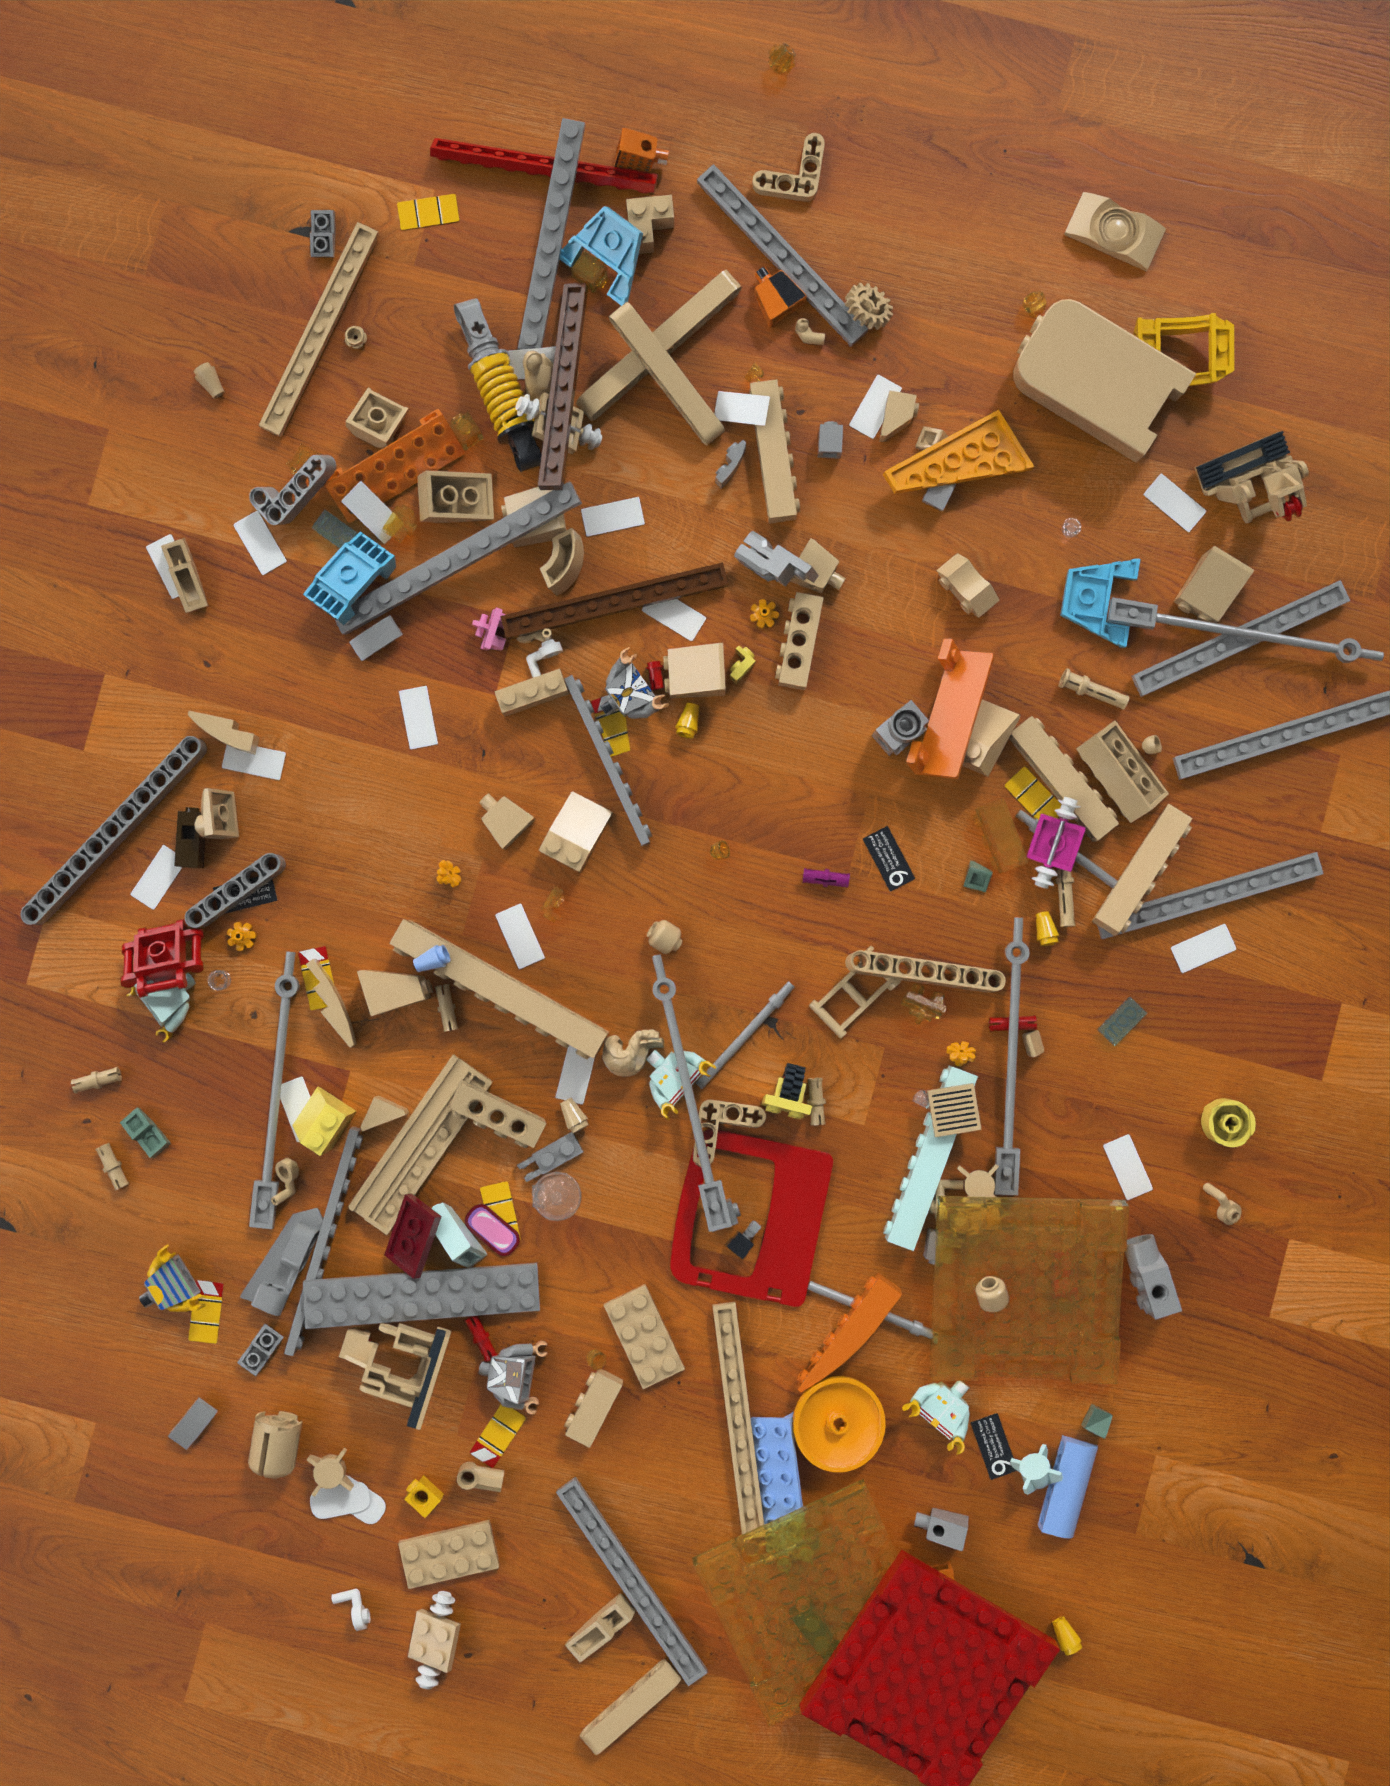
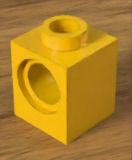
[404,1475,444,1518]

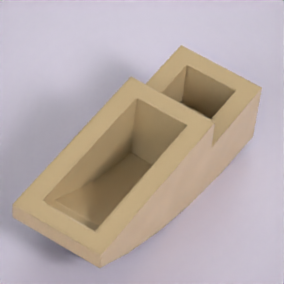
[161,538,208,613]
[188,711,259,755]
[565,1593,636,1662]

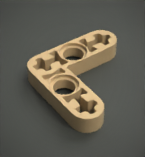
[752,133,825,202]
[693,1100,766,1167]

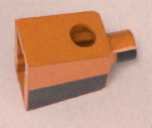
[754,267,807,328]

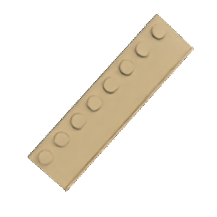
[348,1054,493,1235]

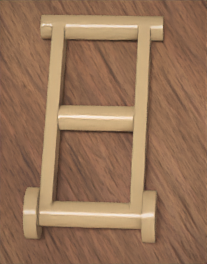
[808,946,902,1039]

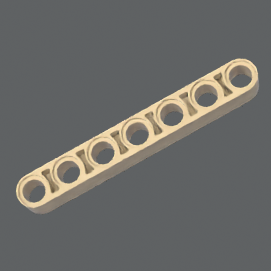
[608,302,725,445]
[845,950,1006,993]

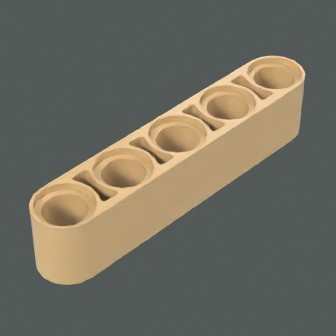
[580,1659,681,1755]

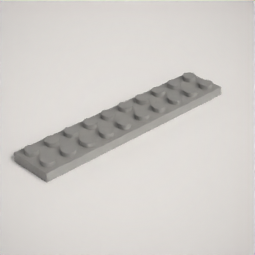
[303,1263,540,1329]

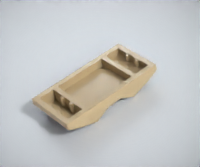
[1064,192,1166,271]

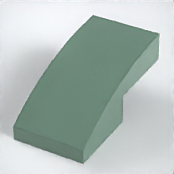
[120,1107,171,1159]

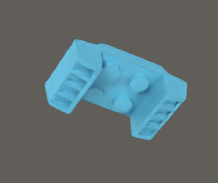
[303,531,396,625]

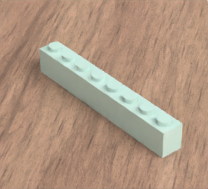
[883,1065,978,1251]

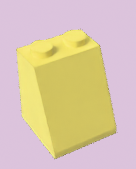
[292,1086,357,1156]

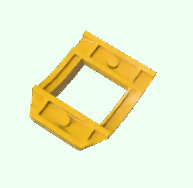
[1133,313,1234,386]

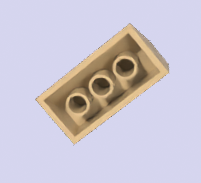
[1076,720,1169,823]

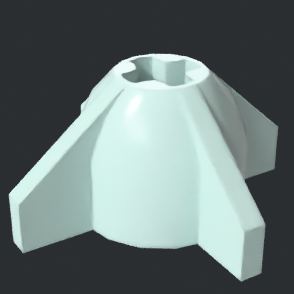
[1010,1444,1063,1495]

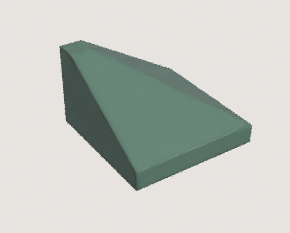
[964,860,993,892]

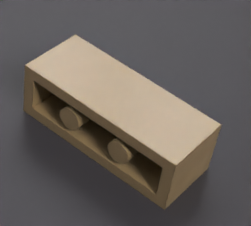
[494,669,569,716]
[564,1368,623,1448]

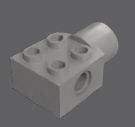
[871,700,929,756]
[1122,1234,1182,1320]

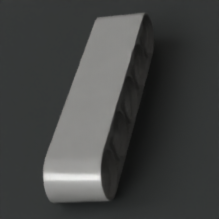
[185,853,286,928]

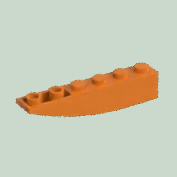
[796,1272,902,1392]

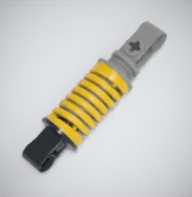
[454,298,542,472]

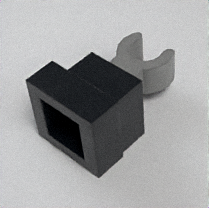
[725,1221,761,1259]

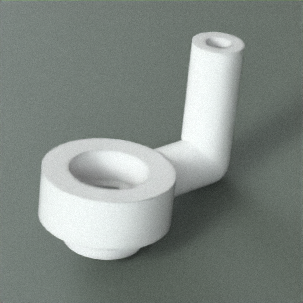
[526,639,563,678]
[332,1589,371,1631]

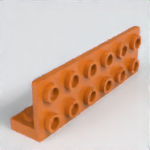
[324,409,465,523]
[906,639,994,779]

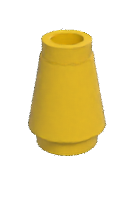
[675,703,699,738]
[1036,911,1059,947]
[1052,1616,1082,1656]

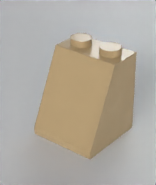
[501,487,566,547]
[1174,546,1254,623]
[663,643,725,698]
[357,970,433,1016]

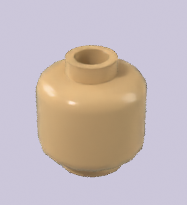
[647,920,682,954]
[975,1276,1009,1312]

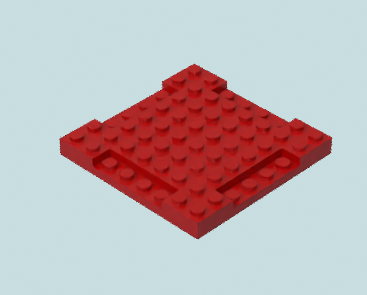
[799,1549,1060,1786]

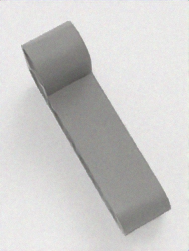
[249,455,337,525]

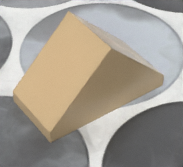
[360,1095,409,1131]

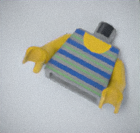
[139,1244,205,1312]

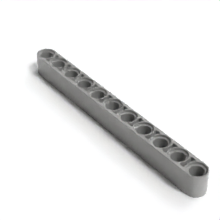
[20,736,207,925]

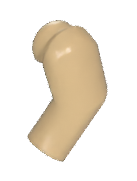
[795,318,825,345]

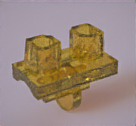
[901,983,947,1025]

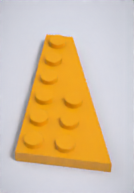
[883,410,1034,494]

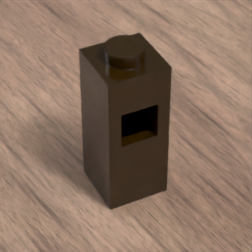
[174,807,206,869]

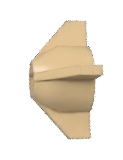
[957,1164,1001,1207]
[306,1448,354,1497]

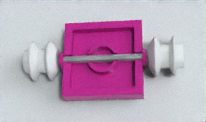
[1026,797,1086,889]

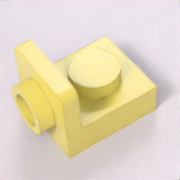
[730,646,755,684]

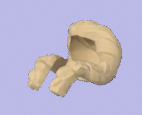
[602,1029,665,1077]

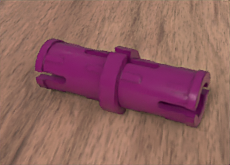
[802,868,850,888]

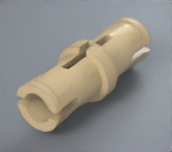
[435,984,458,1032]
[71,1067,122,1094]
[807,1078,826,1125]
[95,1143,129,1191]

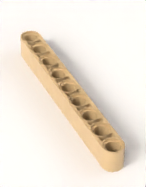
[576,270,742,421]

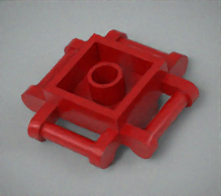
[121,919,204,998]

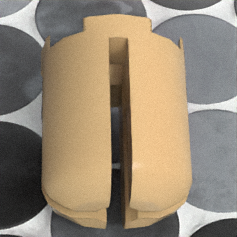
[248,1411,303,1479]

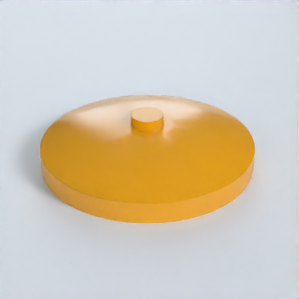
[792,1376,885,1472]

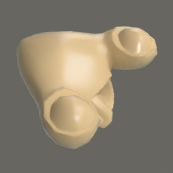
[522,351,579,401]

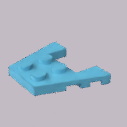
[560,206,643,306]
[1060,559,1140,648]

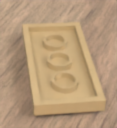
[604,1284,685,1389]
[398,1520,500,1589]

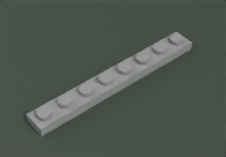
[564,675,652,847]

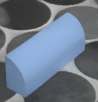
[1037,1435,1098,1538]

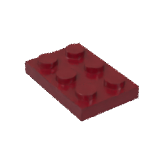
[384,1193,442,1279]

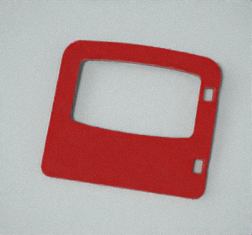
[670,1129,833,1307]

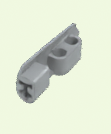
[240,1208,323,1316]

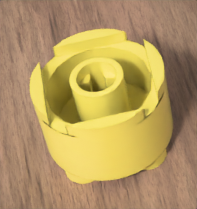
[1201,1098,1256,1147]

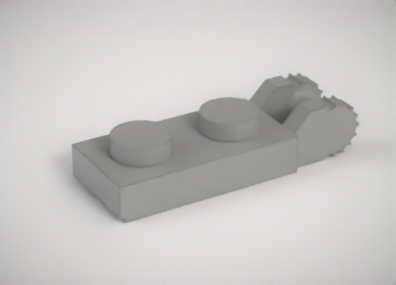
[517,1132,584,1182]

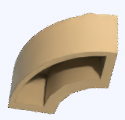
[540,528,584,596]
[936,553,1000,618]

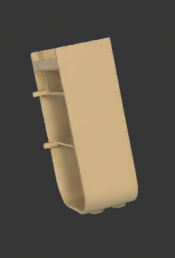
[1013,299,1196,462]

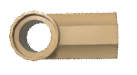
[457,1462,505,1492]

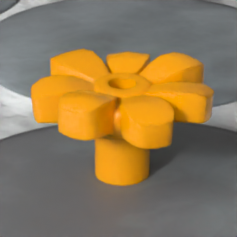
[750,599,779,628]
[436,860,461,887]
[227,922,257,951]
[946,1041,976,1067]

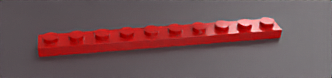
[430,138,658,194]

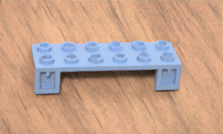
[751,1412,821,1560]

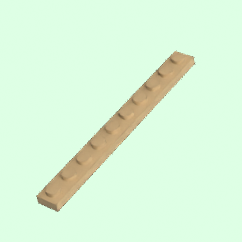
[259,222,379,437]
[713,1302,766,1539]

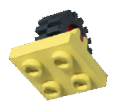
[761,1063,812,1120]

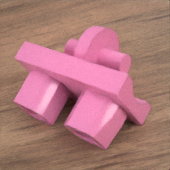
[472,607,506,651]

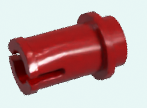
[645,661,665,690]

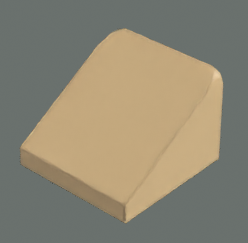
[915,426,948,451]
[1022,1030,1044,1057]

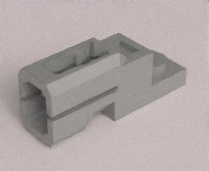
[734,531,819,587]

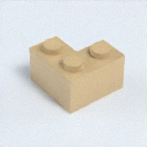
[626,195,674,254]

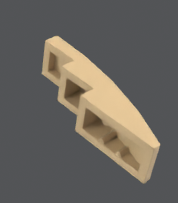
[306,959,357,1048]

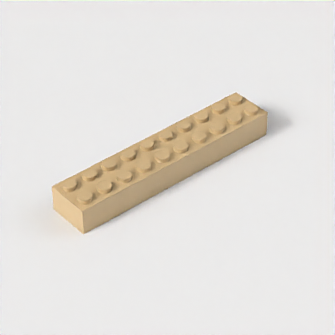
[389,919,609,1060]

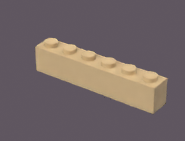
[750,379,800,524]
[1009,716,1119,842]
[1092,804,1193,936]

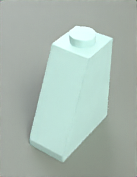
[431,1202,488,1268]

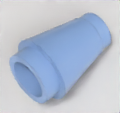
[413,945,450,972]

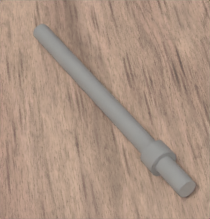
[1015,809,1117,888]
[696,981,795,1089]
[807,1281,939,1341]

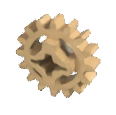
[845,283,893,330]

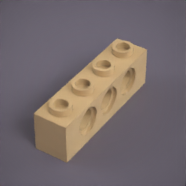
[775,592,824,690]
[449,1080,546,1148]

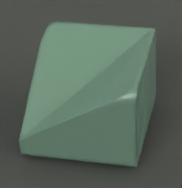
[1081,1404,1113,1439]

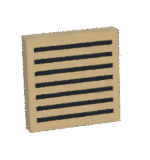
[927,1083,981,1137]

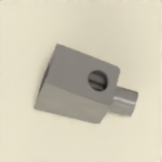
[914,1508,969,1551]

